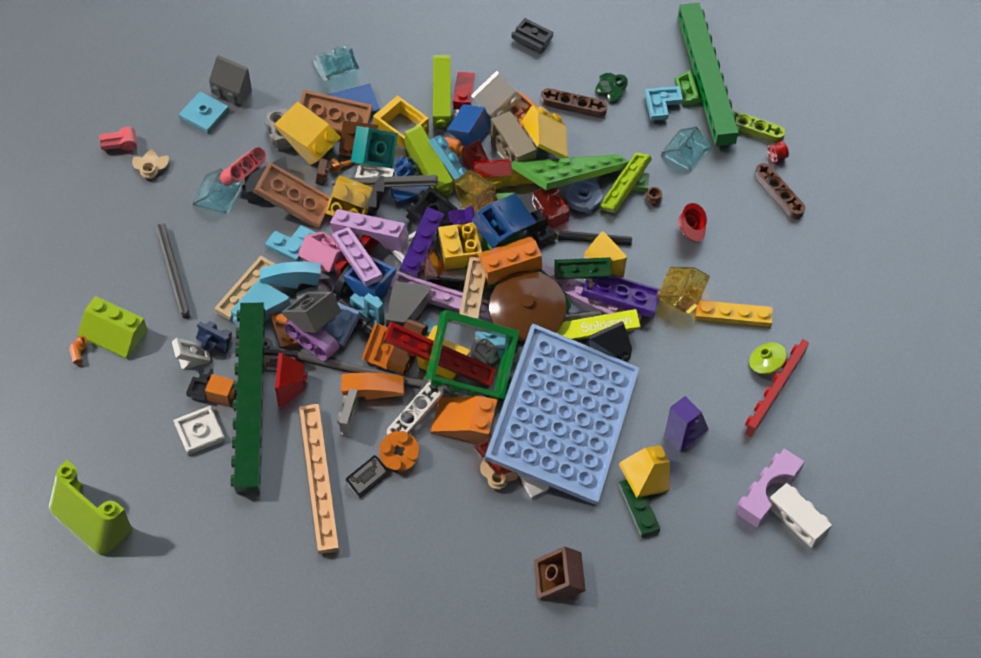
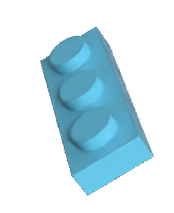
[428,135,469,187]

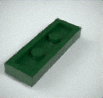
[554,257,612,280]
[618,479,661,538]

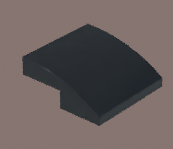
[365,176,384,217]

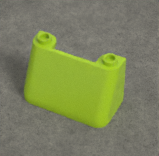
[49,460,133,555]

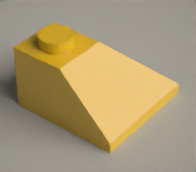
[584,231,627,278]
[619,445,670,498]

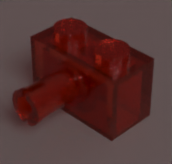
[532,187,571,228]

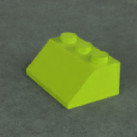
[77,296,148,360]

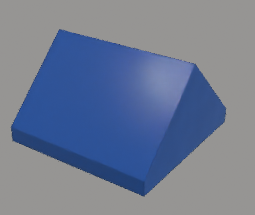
[446,104,491,152]

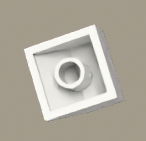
[471,71,522,118]

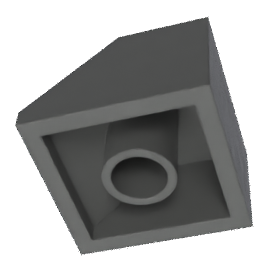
[209,55,252,105]
[282,292,341,333]

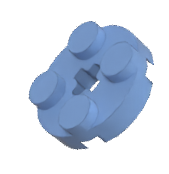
[566,179,602,213]

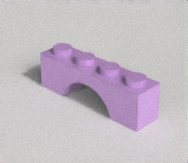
[330,209,409,252]
[737,448,805,528]

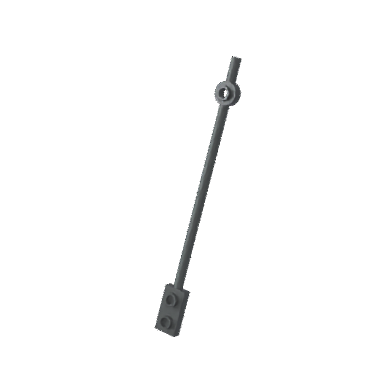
[235,338,463,398]

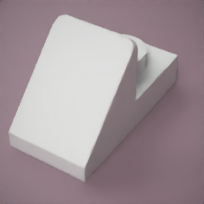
[172,338,211,369]

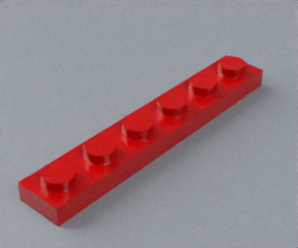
[383,322,496,388]
[745,339,809,437]

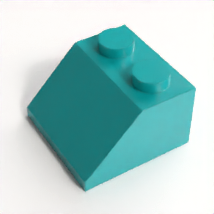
[351,126,398,169]

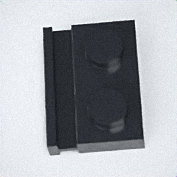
[511,18,554,52]

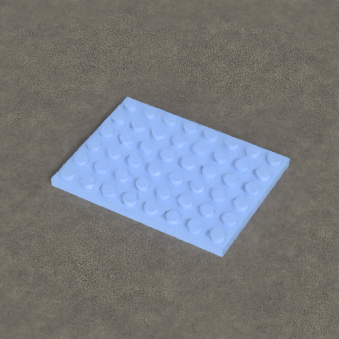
[484,324,640,505]

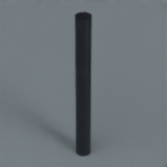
[558,230,632,244]

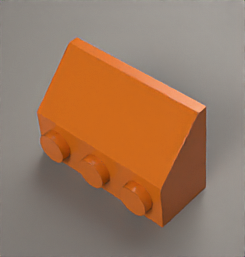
[477,237,543,285]

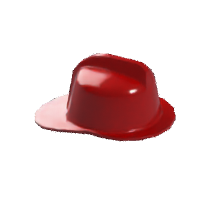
[678,203,707,242]

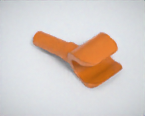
[329,158,355,173]

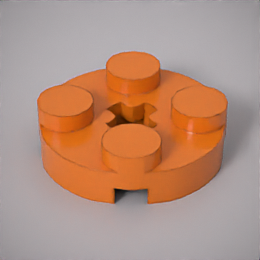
[379,431,419,472]

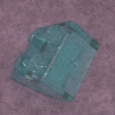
[312,46,359,81]

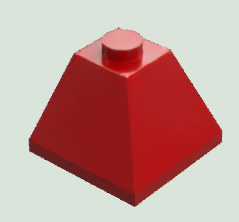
[275,353,308,407]

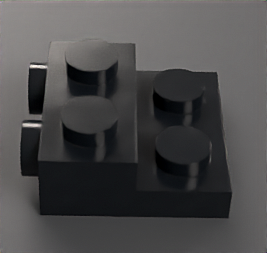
[406,186,458,237]

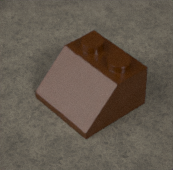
[534,546,586,600]

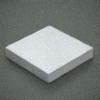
[173,405,225,455]

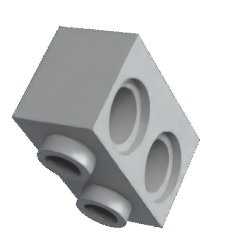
[264,108,293,151]

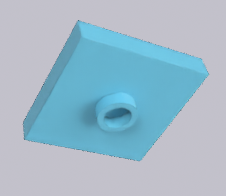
[178,91,229,133]

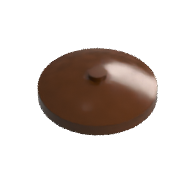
[489,271,566,344]

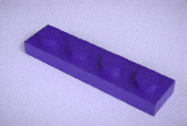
[399,207,444,278]

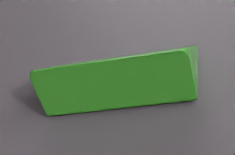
[675,70,703,105]

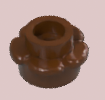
[645,187,663,204]

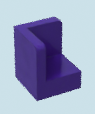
[448,205,475,226]

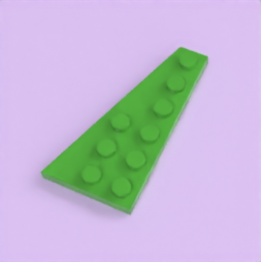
[511,154,629,190]

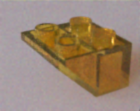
[656,266,710,315]

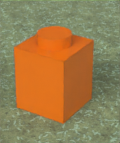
[205,374,237,406]

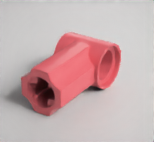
[99,127,137,151]

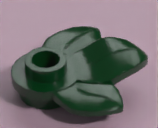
[595,73,628,103]

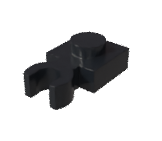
[186,366,214,401]

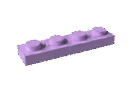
[332,227,383,286]

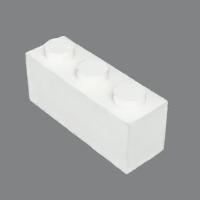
[769,483,832,548]

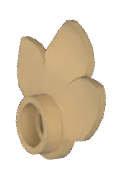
[132,149,169,179]
[480,461,519,490]

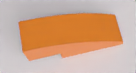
[341,373,404,400]

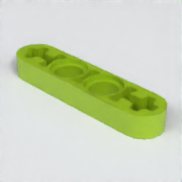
[732,110,786,143]

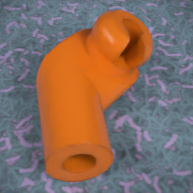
[69,336,88,365]

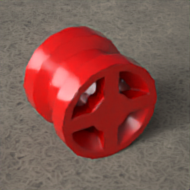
[767,141,789,163]

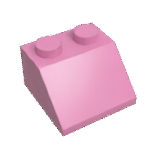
[298,232,344,273]

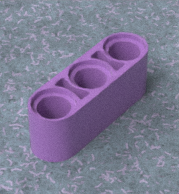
[284,320,339,361]

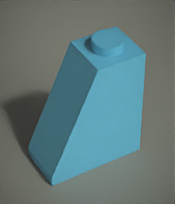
[231,279,290,327]

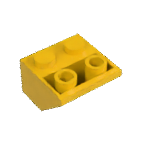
[325,175,373,216]
[438,222,482,270]

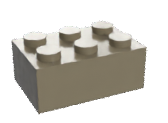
[491,111,538,169]

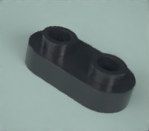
[333,263,352,297]

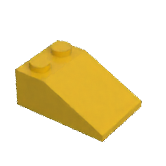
[274,101,341,165]
[521,105,568,158]

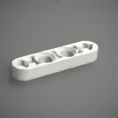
[387,382,444,435]

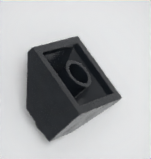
[587,321,632,362]

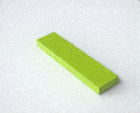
[599,152,652,213]

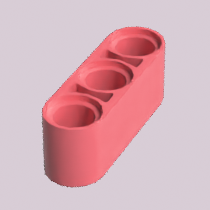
[220,147,266,186]

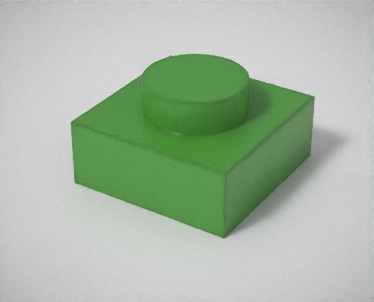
[632,173,650,192]

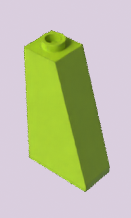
[433,55,451,128]
[405,124,453,197]

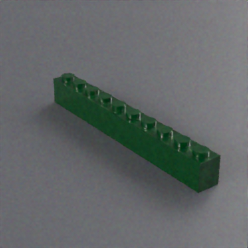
[231,302,266,494]

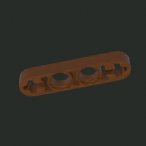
[540,88,608,117]
[755,163,805,219]

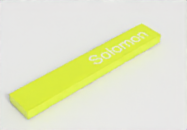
[556,309,640,341]

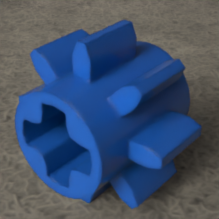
[395,156,417,176]

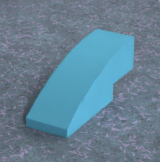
[260,261,321,289]

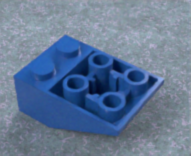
[472,193,537,249]

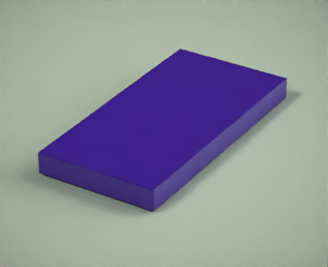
[581,275,662,318]

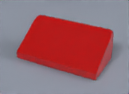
[474,159,512,178]

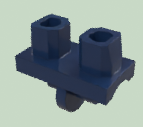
[196,321,232,354]

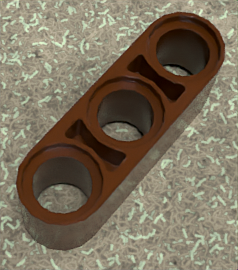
[386,318,428,376]

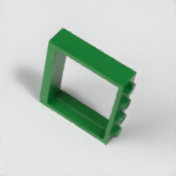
[425,310,519,400]

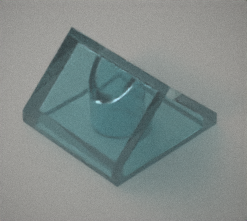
[661,127,710,171]
[193,168,240,214]

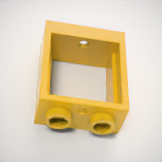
[373,95,429,150]

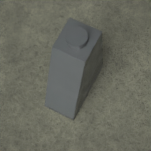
[386,281,432,327]

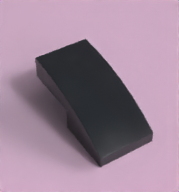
[528,210,557,246]

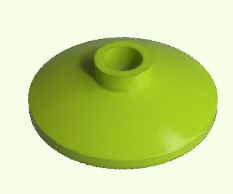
[749,342,787,374]

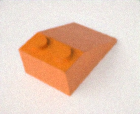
[430,396,497,445]

